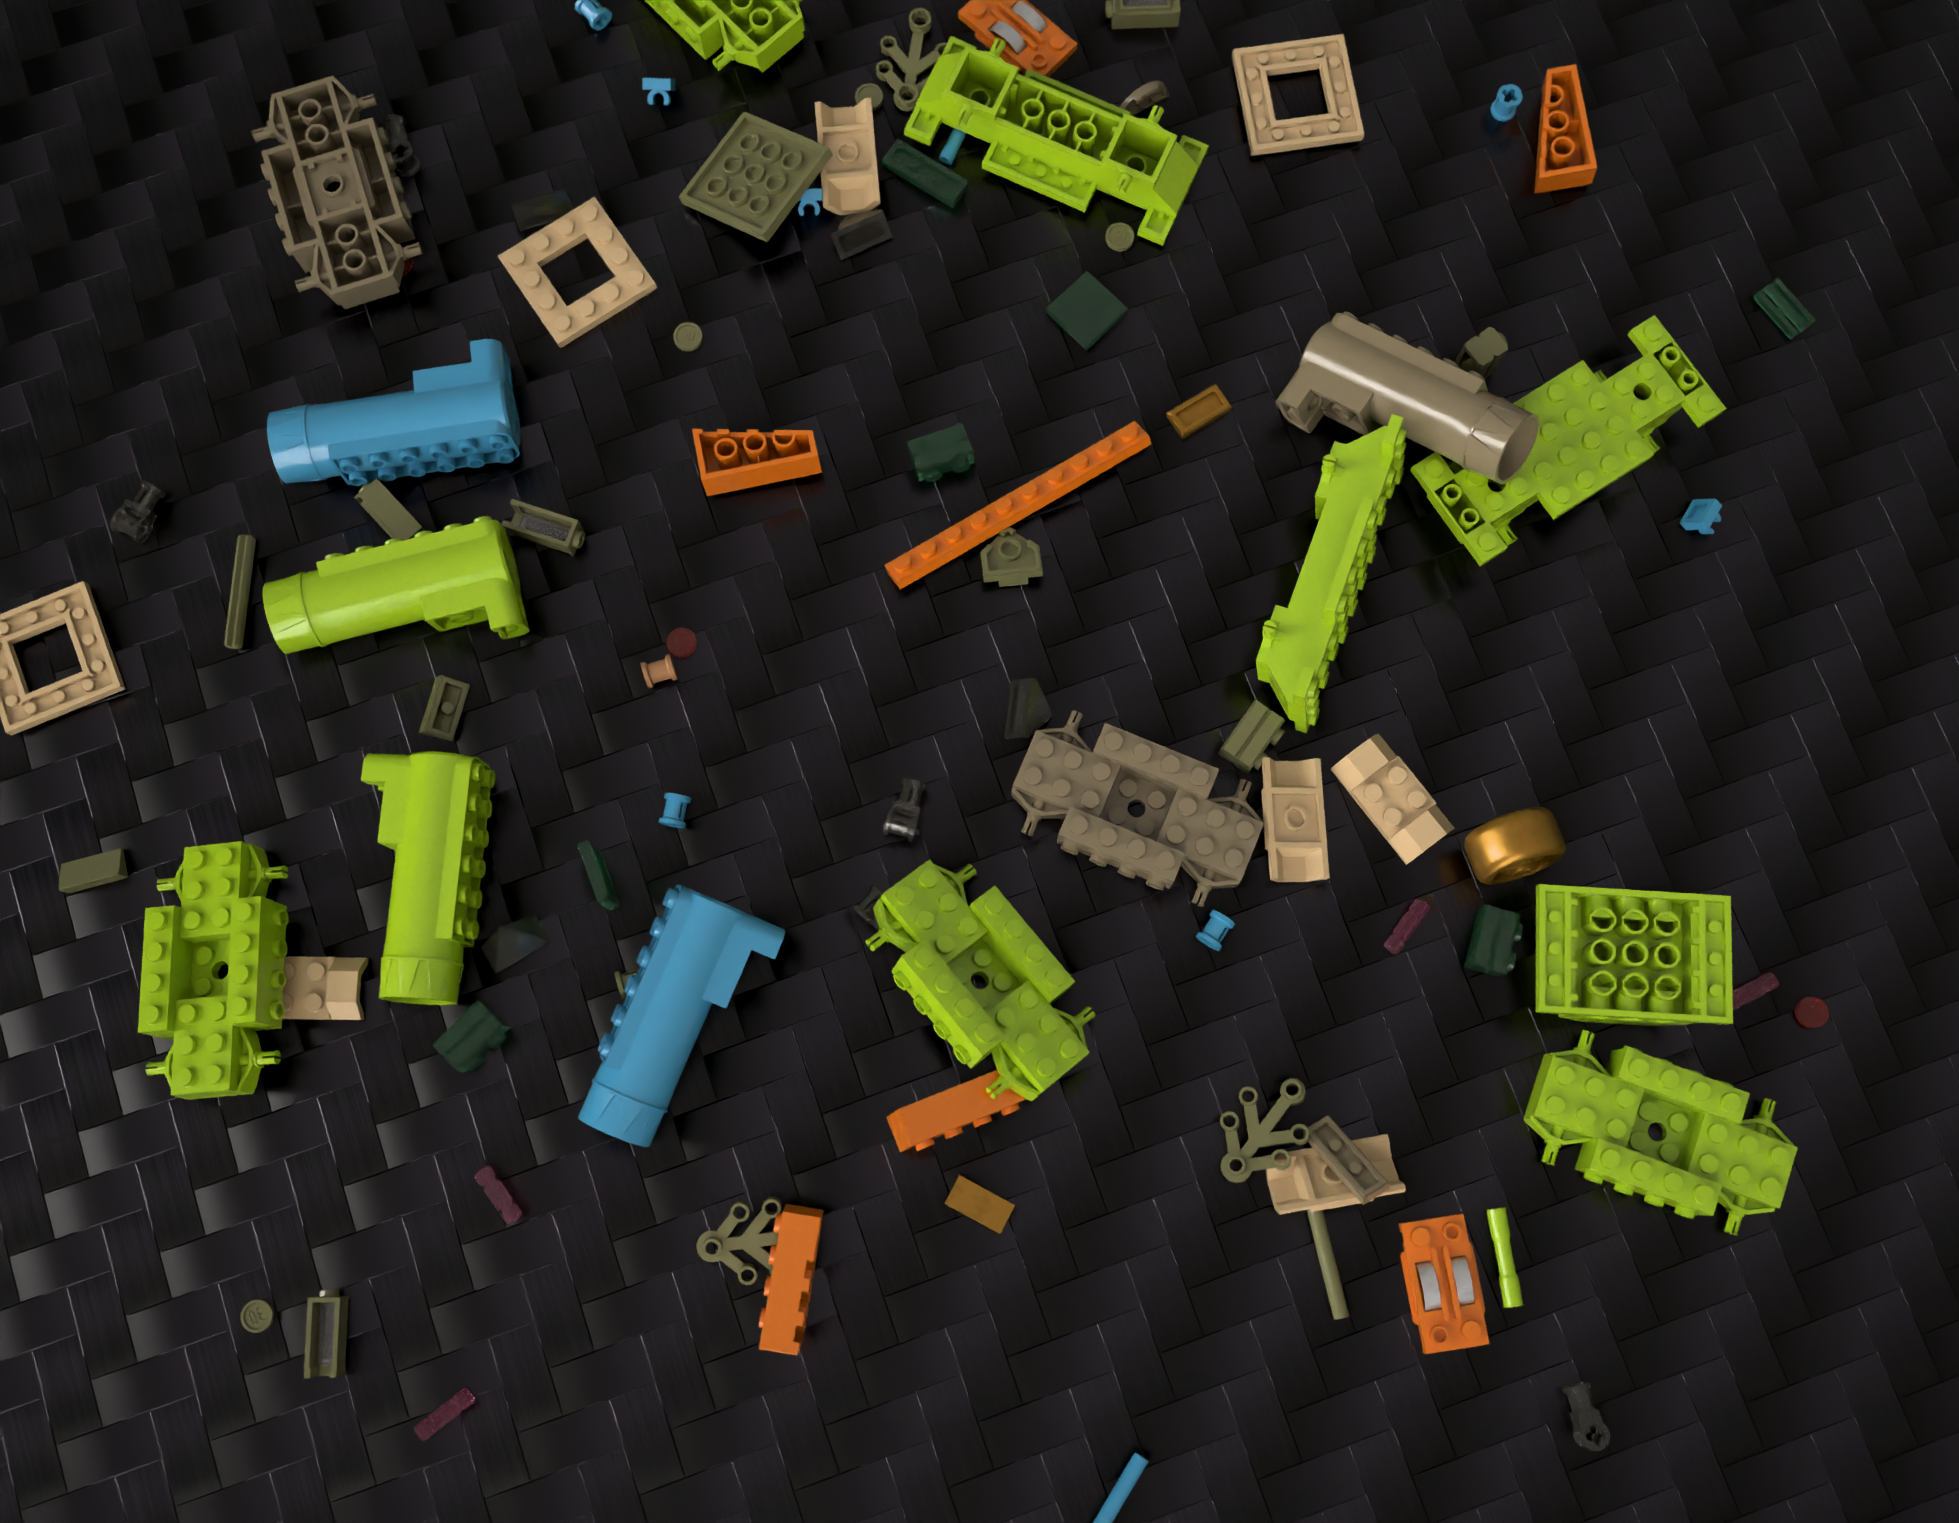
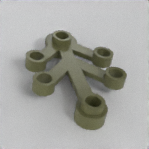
[876,8,947,112]
[1220,1078,1310,1183]
[696,1196,821,1285]

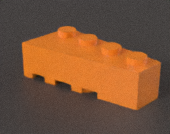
[1534,64,1597,194]
[692,429,822,496]
[886,1070,1026,1152]
[759,1204,824,1355]

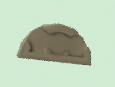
[1119,81,1169,116]

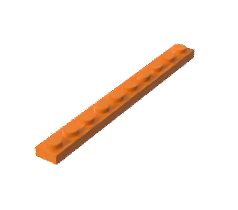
[884,421,1151,590]

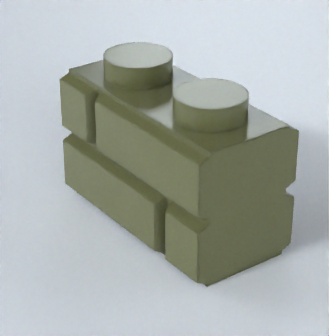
[1454,327,1508,379]
[1218,700,1285,773]

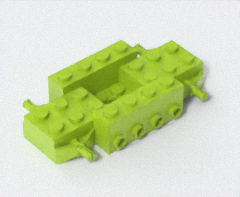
[645,0,805,73]
[138,841,289,1100]
[866,859,1095,1101]
[1523,1030,1798,1236]

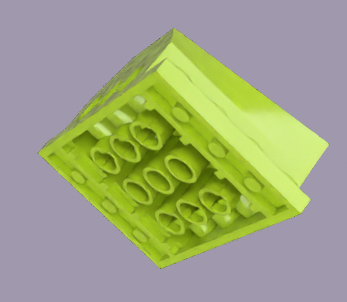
[1536,884,1733,1026]

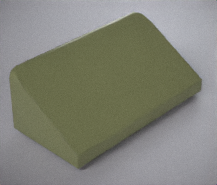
[419,675,470,741]
[59,848,128,894]

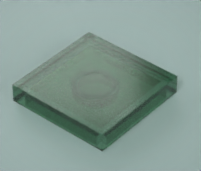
[1046,271,1128,350]
[577,840,620,910]

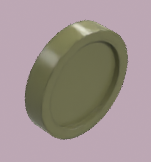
[855,83,883,111]
[1105,223,1134,251]
[673,322,703,351]
[240,1299,275,1333]

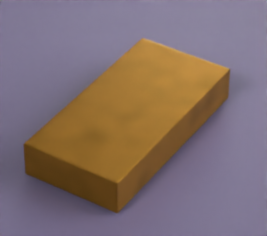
[1166,384,1232,439]
[945,1175,1015,1234]

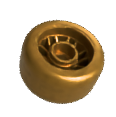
[1464,807,1566,885]

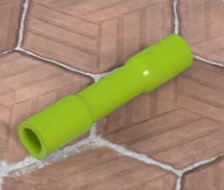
[1486,1207,1523,1308]

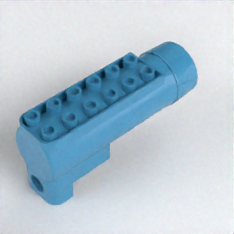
[267,339,521,486]
[578,884,785,1147]

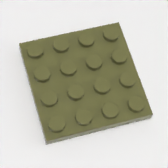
[679,111,833,242]

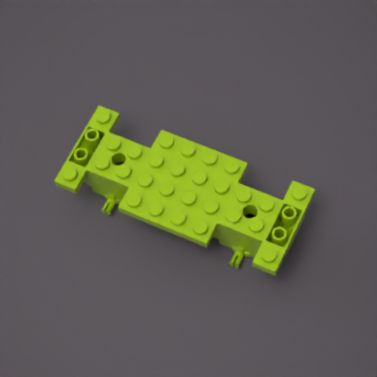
[904,36,1209,246]
[1410,315,1726,566]
[1256,414,1407,733]

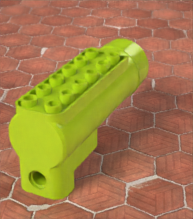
[263,516,530,654]
[361,751,495,1005]

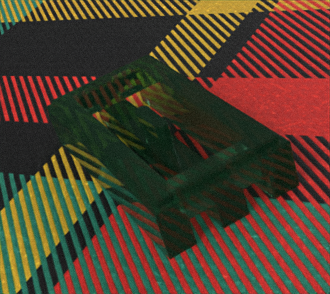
[1753,278,1816,340]

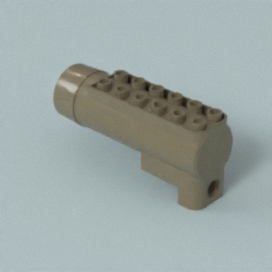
[1276,312,1539,484]

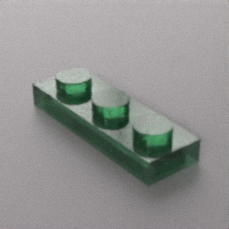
[882,139,969,208]

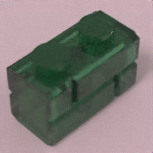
[907,423,974,482]
[1464,905,1523,977]
[433,1000,509,1073]

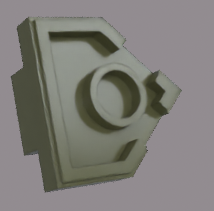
[980,527,1043,587]

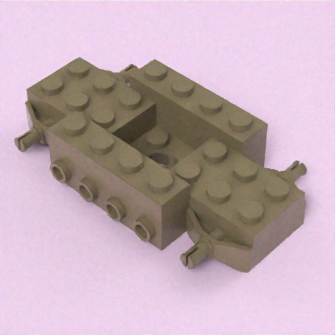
[251,76,423,309]
[1011,710,1264,907]

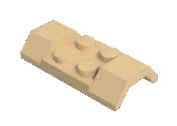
[815,97,880,215]
[1330,733,1454,865]
[1261,757,1330,882]
[283,956,368,1020]
[1264,1134,1406,1215]

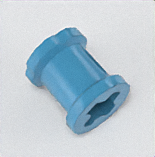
[575,0,612,31]
[1491,84,1523,122]
[659,793,691,829]
[1196,910,1235,951]

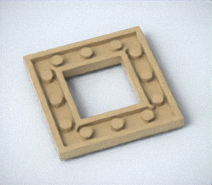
[1232,34,1364,156]
[498,197,657,348]
[0,581,125,736]

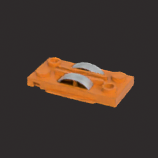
[958,0,1078,77]
[1398,1213,1489,1354]

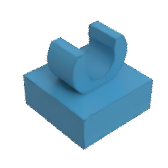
[643,78,676,105]
[798,188,823,216]
[1680,498,1722,534]

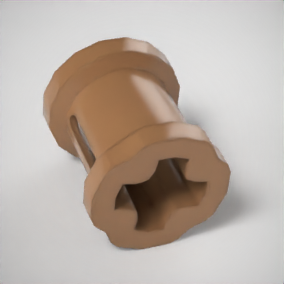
[640,654,678,688]

